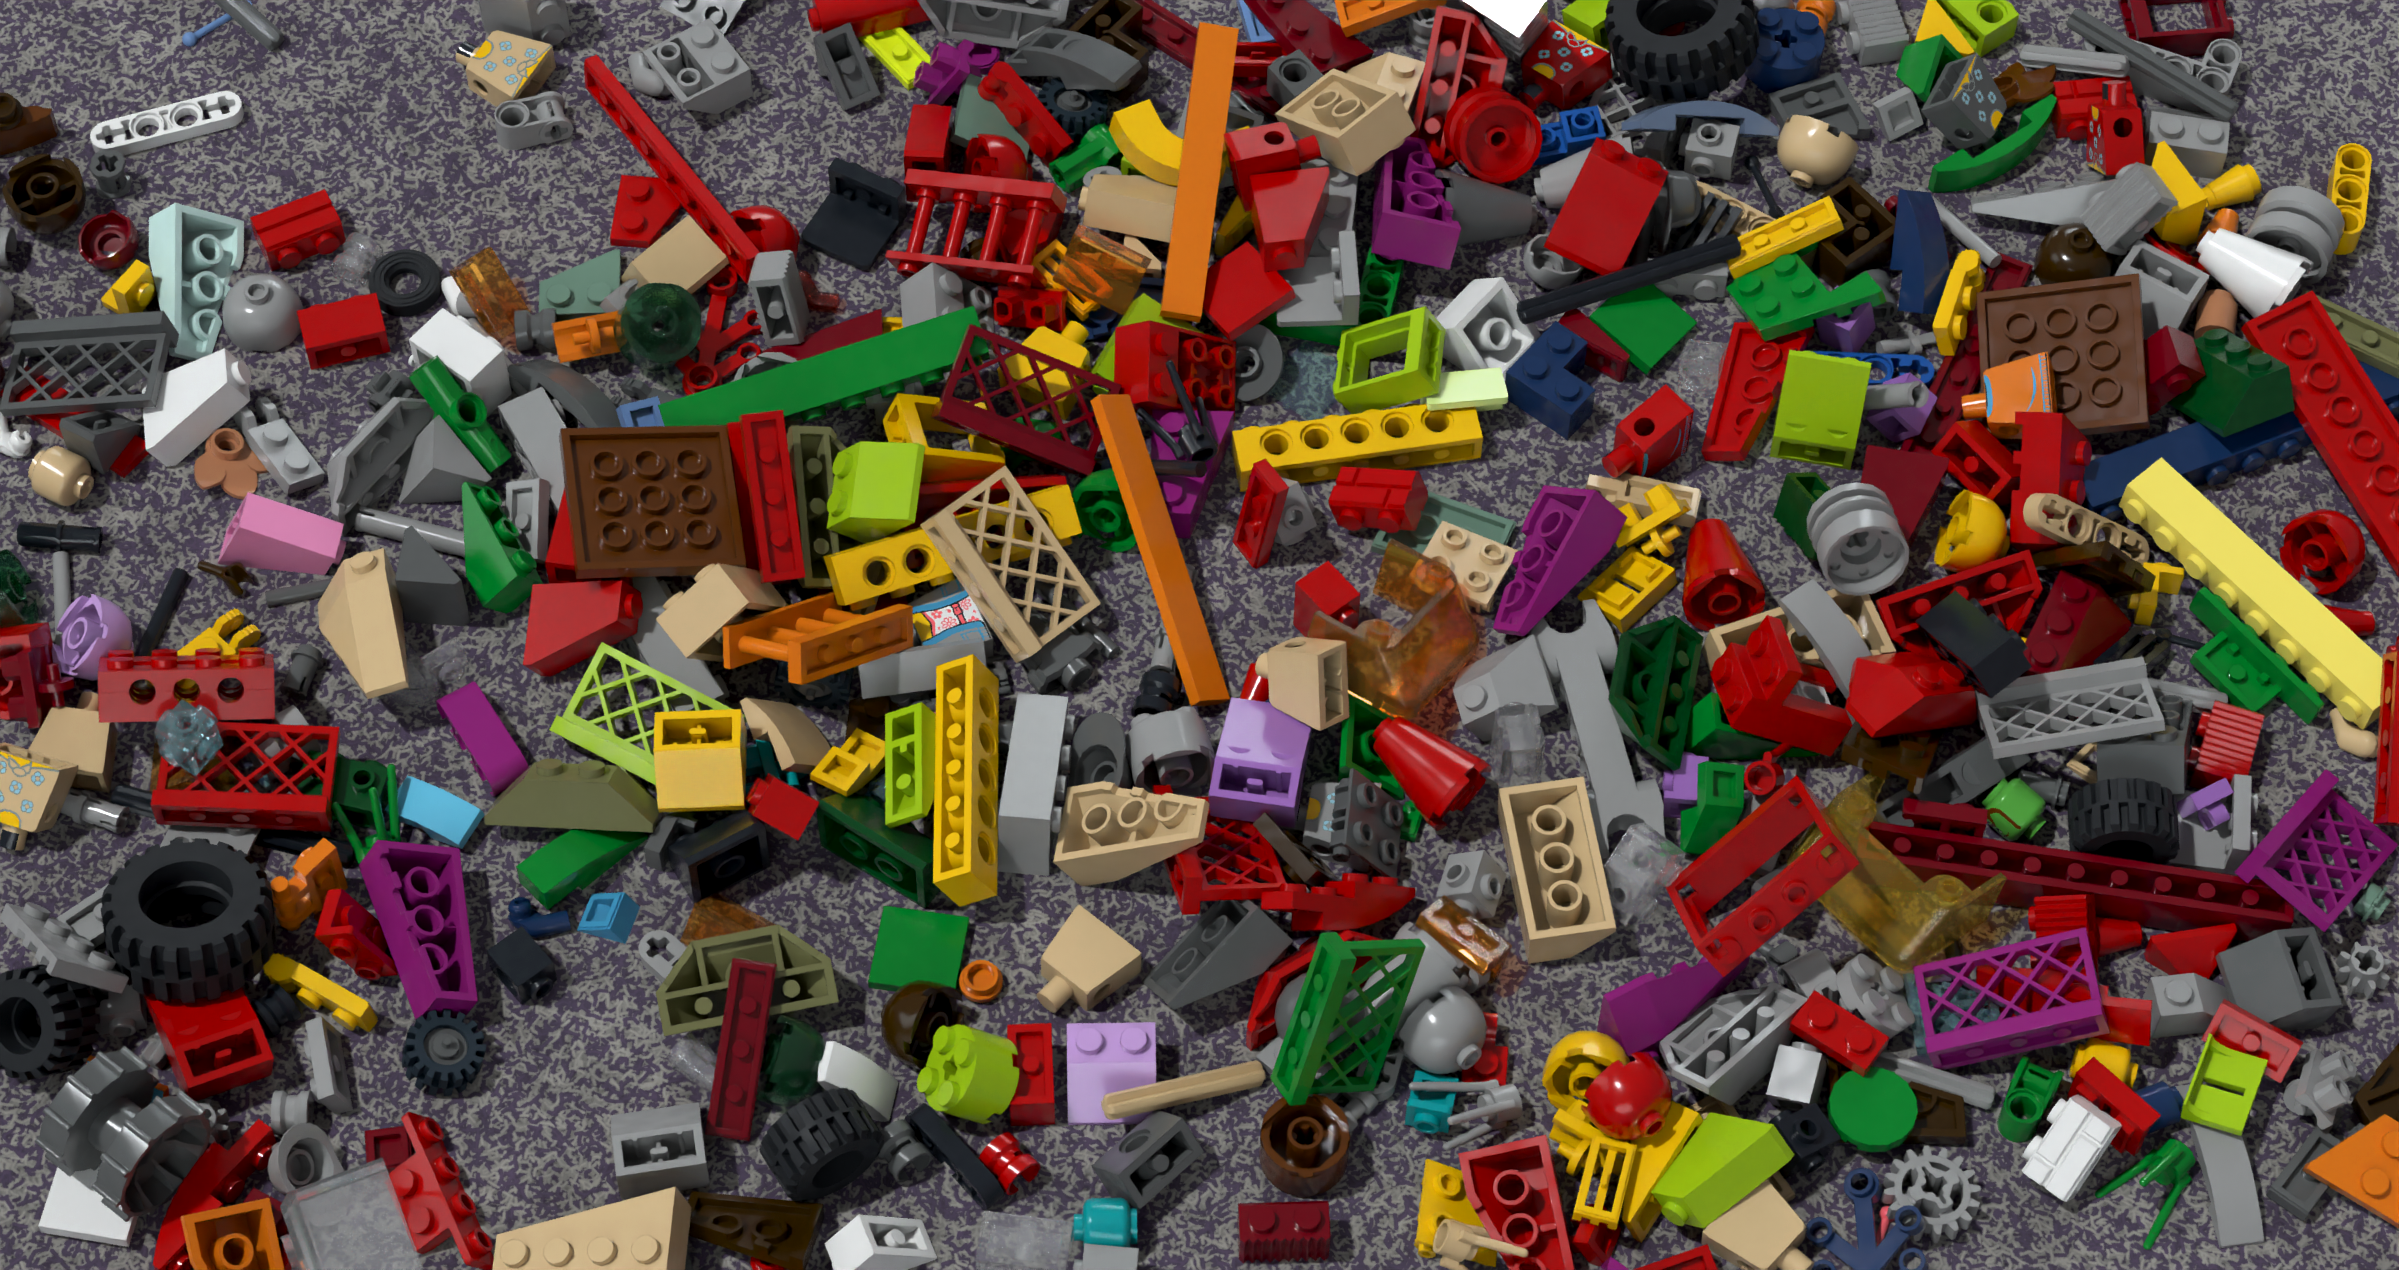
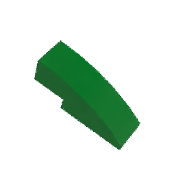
[516,829,648,910]

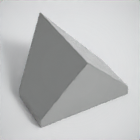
[399,415,492,504]

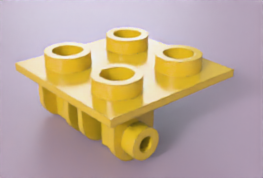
[1414,1159,1497,1267]

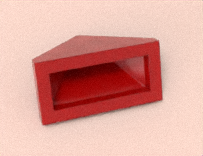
[2144,923,2237,979]

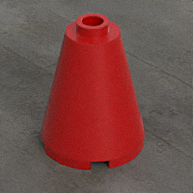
[1682,518,1765,632]
[1372,716,1492,831]

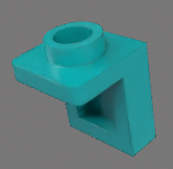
[1405,1070,1459,1134]

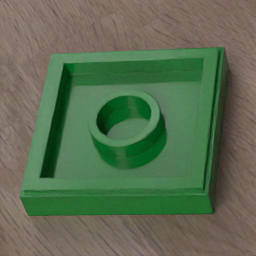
[1589,284,1697,375]
[868,906,970,992]

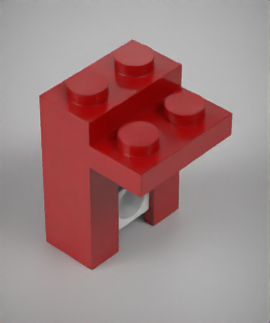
[1710,615,1852,757]

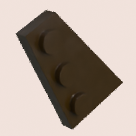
[1826,1055,1966,1145]
[688,1191,824,1270]

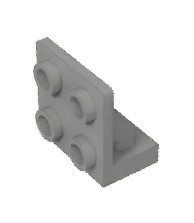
[1276,231,1360,327]

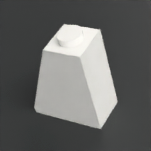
[141,348,251,467]

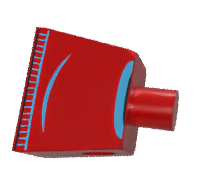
[1602,384,1694,478]

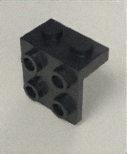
[801,157,907,270]

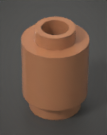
[2194,289,2238,339]

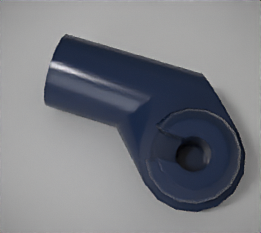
[508,897,571,938]

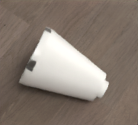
[2196,228,2314,318]

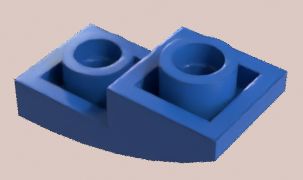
[1532,105,1606,166]

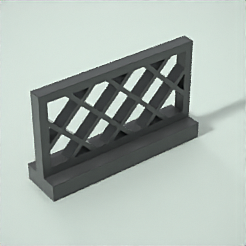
[0,311,179,417]

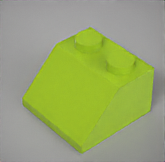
[827,441,925,544]

